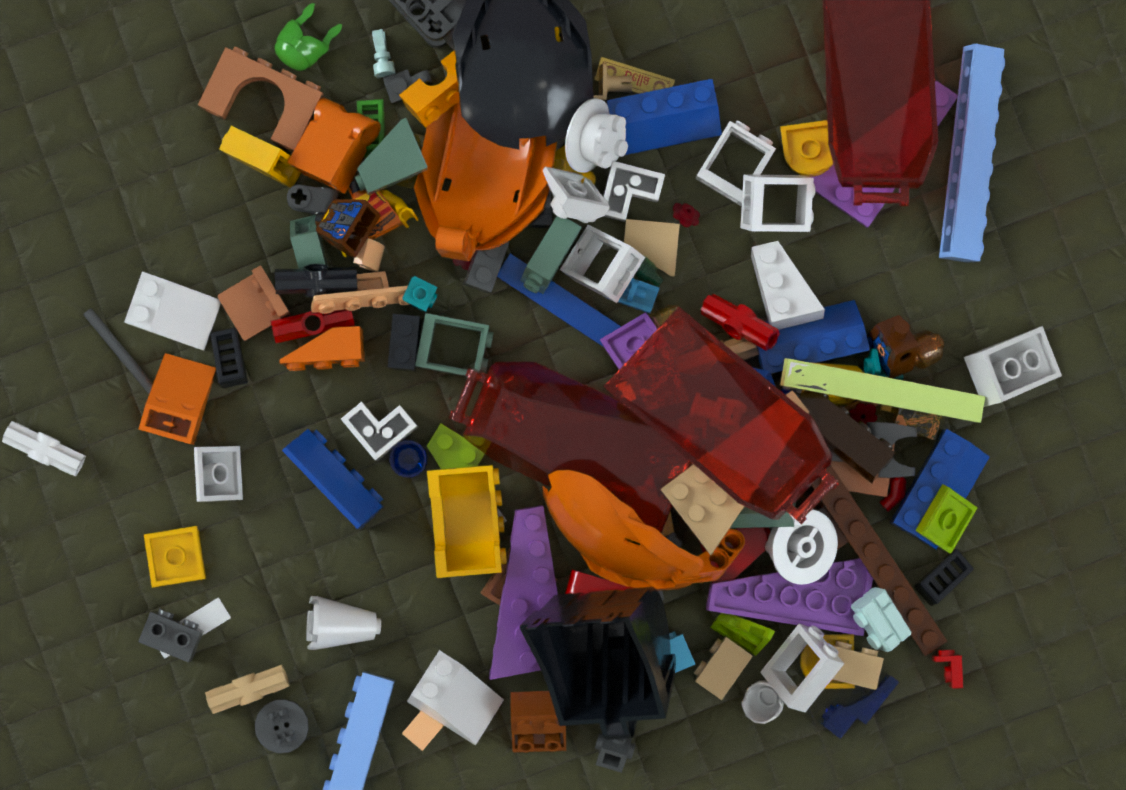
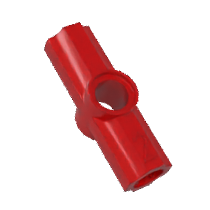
[700,294,780,351]
[270,309,355,344]

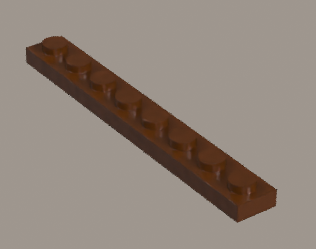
[807,464,947,656]

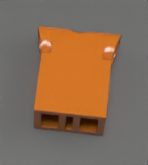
[287,97,381,194]

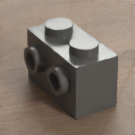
[138,608,204,662]

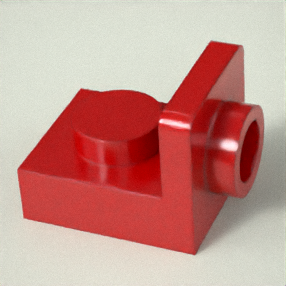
[932,650,963,689]

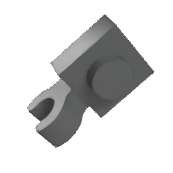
[383,69,432,105]

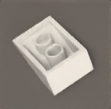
[124,272,221,351]
[964,326,1062,407]
[407,650,504,745]

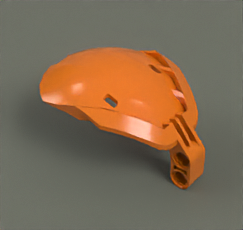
[414,101,558,261]
[542,470,745,590]

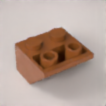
[511,691,567,753]

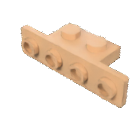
[311,271,409,314]

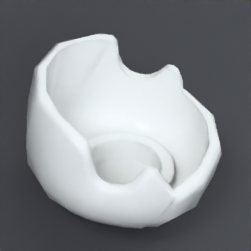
[742,680,784,724]

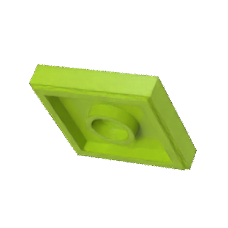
[915,484,977,554]

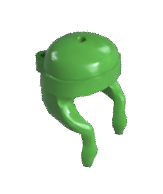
[274,3,342,71]

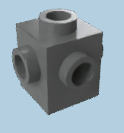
[595,733,636,773]

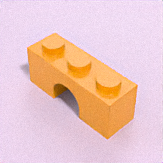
[399,50,460,128]

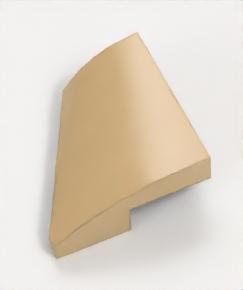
[624,219,680,277]

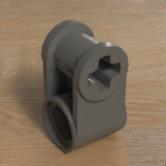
[287,185,339,215]

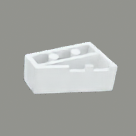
[751,241,825,329]

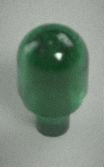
[635,256,664,287]

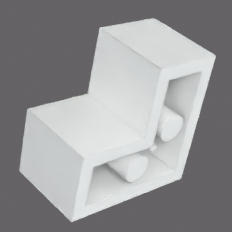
[603,161,665,222]
[341,402,418,461]

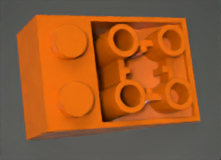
[280,326,365,371]
[139,353,216,445]

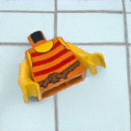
[341,180,419,257]

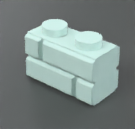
[851,587,912,652]

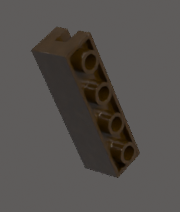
[798,390,895,484]

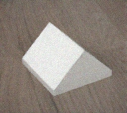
[194,446,243,502]

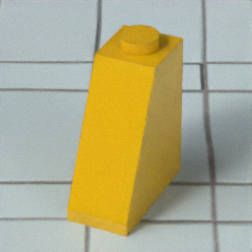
[219,126,301,188]

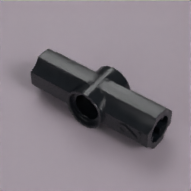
[275,264,357,297]

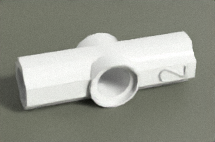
[2,421,86,476]

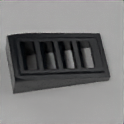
[210,327,248,388]
[914,549,974,606]

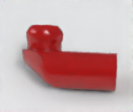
[879,477,906,512]

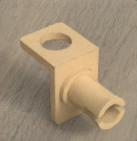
[594,64,633,101]

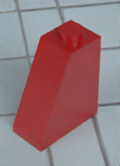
[698,527,770,583]

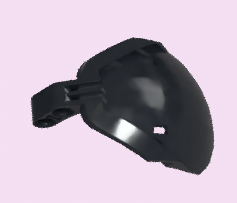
[452,0,594,150]

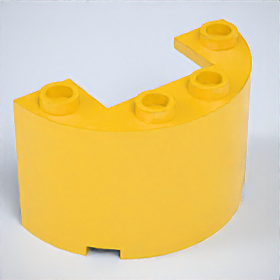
[427,465,507,578]

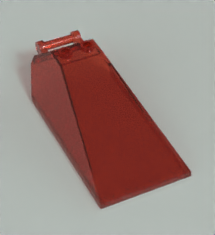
[823,0,938,206]
[604,307,839,525]
[449,362,701,533]

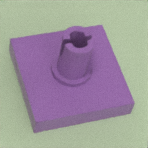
[600,312,672,380]

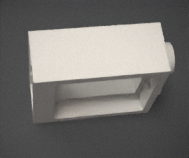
[696,121,776,206]
[740,174,815,232]
[560,225,645,303]
[760,624,844,712]

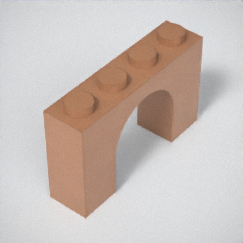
[198,47,325,152]

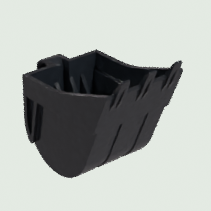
[520,587,676,740]

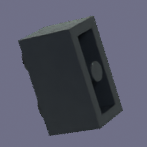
[387,314,421,372]

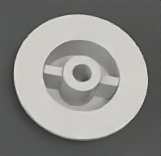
[565,98,628,173]
[765,509,838,584]

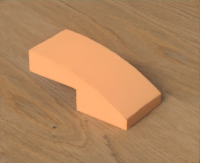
[353,238,385,272]
[402,711,444,751]

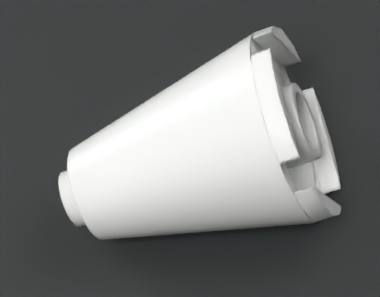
[306,596,381,650]

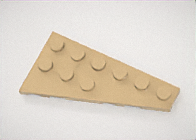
[661,390,809,556]

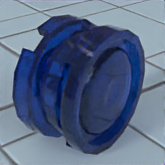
[389,440,428,478]

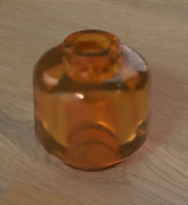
[913,330,944,369]

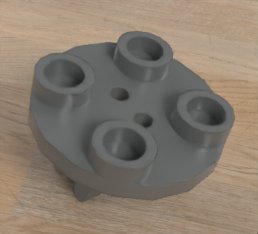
[255,699,309,753]

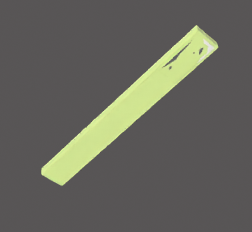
[780,358,985,423]

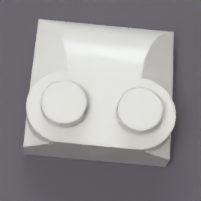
[543,166,610,223]

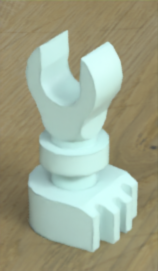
[372,29,396,78]

